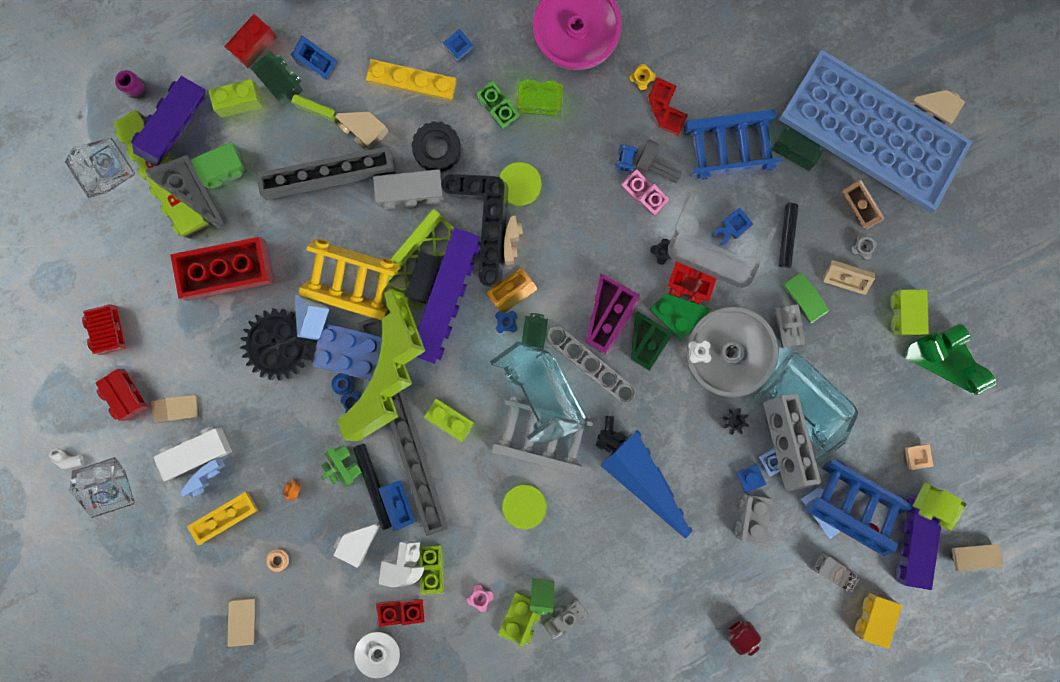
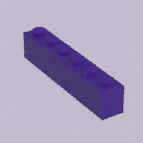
[417,227,481,364]

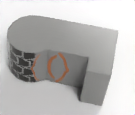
[812,553,860,593]

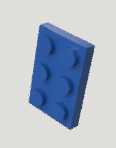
[312,322,382,381]

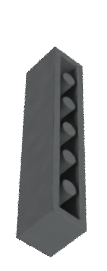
[256,146,396,200]

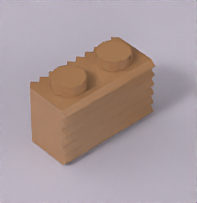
[842,180,885,230]

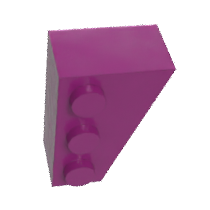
[586,273,641,357]

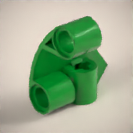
[904,324,996,395]

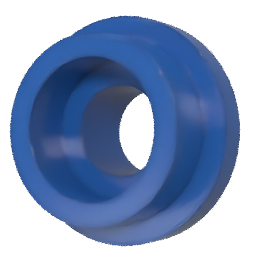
[331,373,354,395]

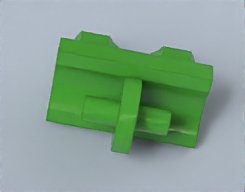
[321,445,361,488]

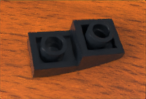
[404,251,441,304]

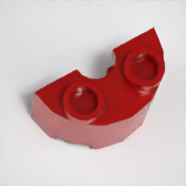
[667,261,718,305]

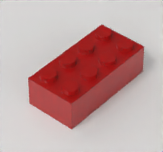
[170,237,274,301]

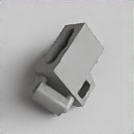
[544,598,589,639]

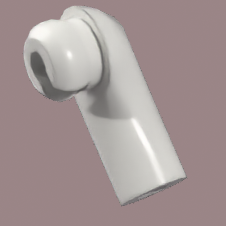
[49,448,84,470]

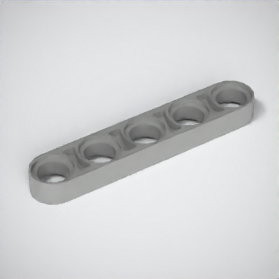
[547,326,636,403]

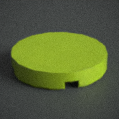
[498,162,542,207]
[502,484,547,530]

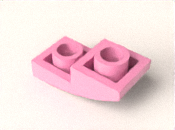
[620,169,670,216]

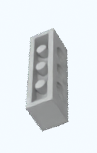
[763,394,821,491]

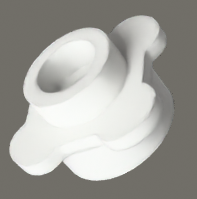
[688,341,711,363]

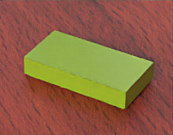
[291,95,337,124]

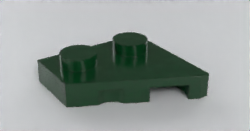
[631,311,674,372]

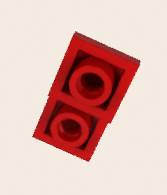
[376,599,425,627]

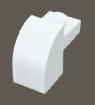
[379,541,424,587]

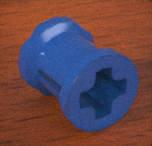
[615,145,638,172]

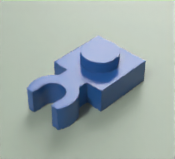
[712,208,754,246]

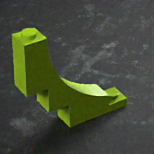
[337,289,425,441]

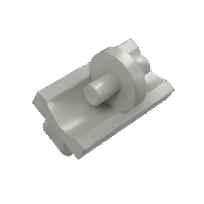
[775,304,805,348]

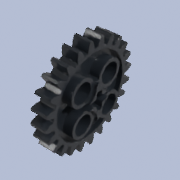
[240,308,314,381]

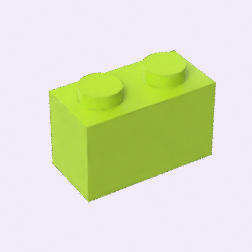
[208,79,263,118]
[890,290,929,336]
[423,398,475,442]

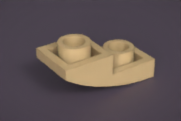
[504,215,523,265]
[952,544,1004,571]

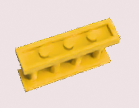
[298,239,400,320]

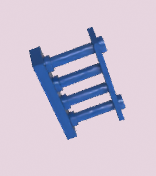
[683,109,782,180]
[805,459,912,556]

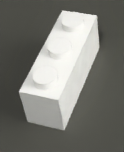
[153,426,232,482]

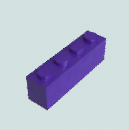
[131,75,205,166]
[896,493,941,590]

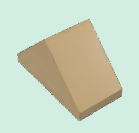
[151,395,199,423]

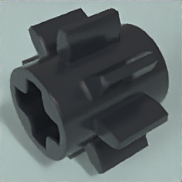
[720,408,749,435]

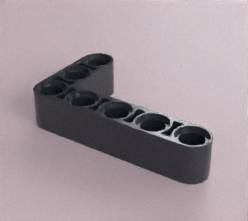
[441,174,509,287]

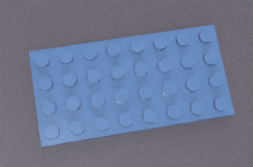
[779,50,972,214]

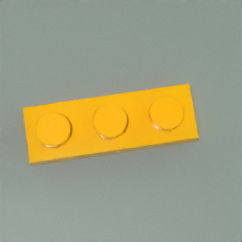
[187,491,258,546]

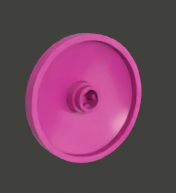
[533,0,621,70]

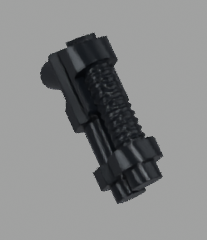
[595,416,628,454]

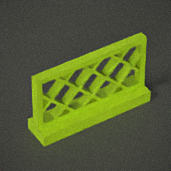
[376,209,454,311]

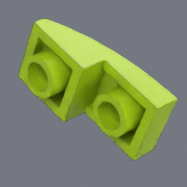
[419,545,444,595]

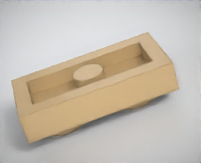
[823,260,875,295]

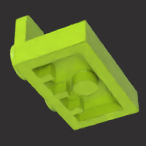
[498,592,541,648]

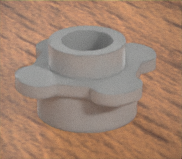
[851,234,877,260]

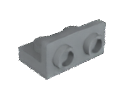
[735,494,772,544]

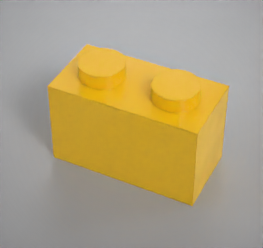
[855,592,903,649]

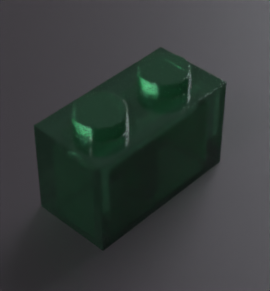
[250,51,303,107]
[771,124,825,171]
[521,313,548,350]

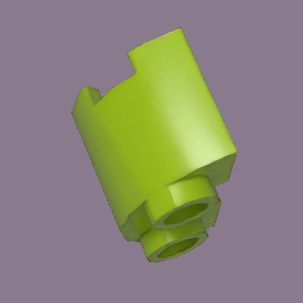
[913,482,967,531]

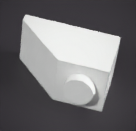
[333,522,380,568]

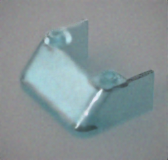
[490,341,587,443]
[753,352,858,462]

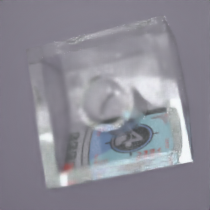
[65,138,135,198]
[69,457,135,518]

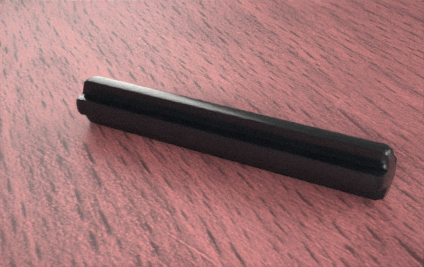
[353,444,392,530]

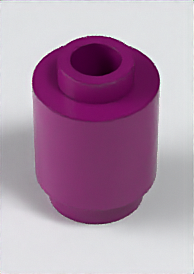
[115,70,145,98]

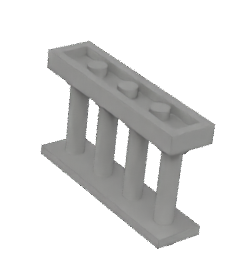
[492,397,593,475]

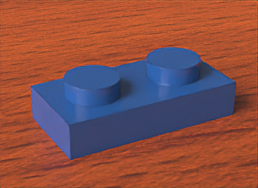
[378,480,415,531]

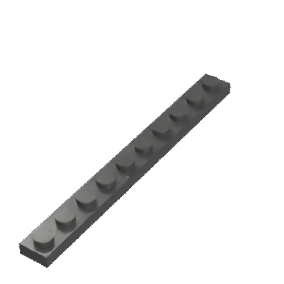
[358,318,448,536]

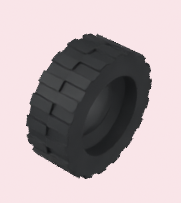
[411,121,461,172]

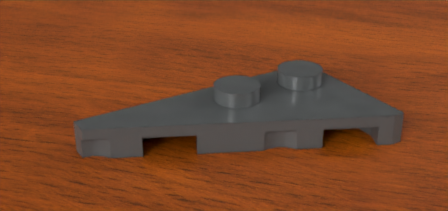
[146,155,224,228]

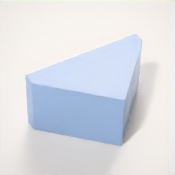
[295,294,329,340]

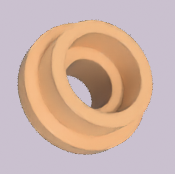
[266,549,289,572]

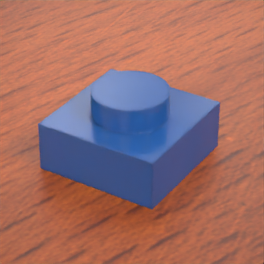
[443,29,474,62]
[736,464,767,493]

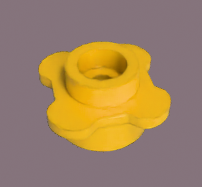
[629,64,656,90]

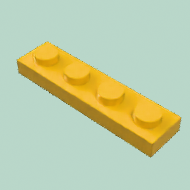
[366,59,457,101]

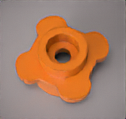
[282,478,301,502]

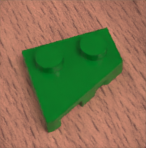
[649,293,711,341]

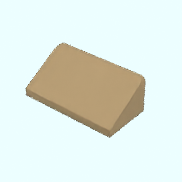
[227,598,255,647]

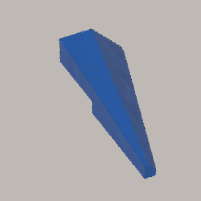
[600,430,693,538]

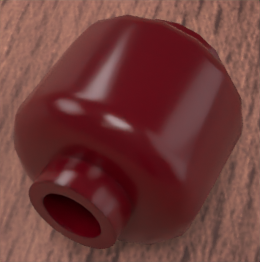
[727,620,761,656]

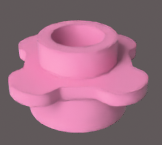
[467,585,494,612]

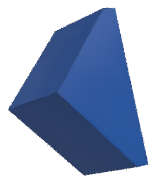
[291,35,337,79]

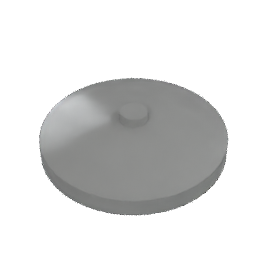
[687,307,779,397]

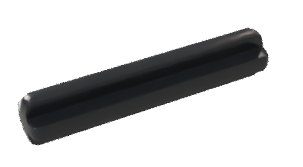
[779,203,798,268]

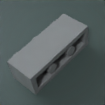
[373,170,444,209]

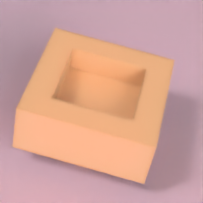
[904,444,934,470]

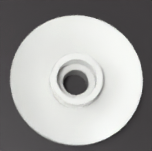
[354,632,400,678]

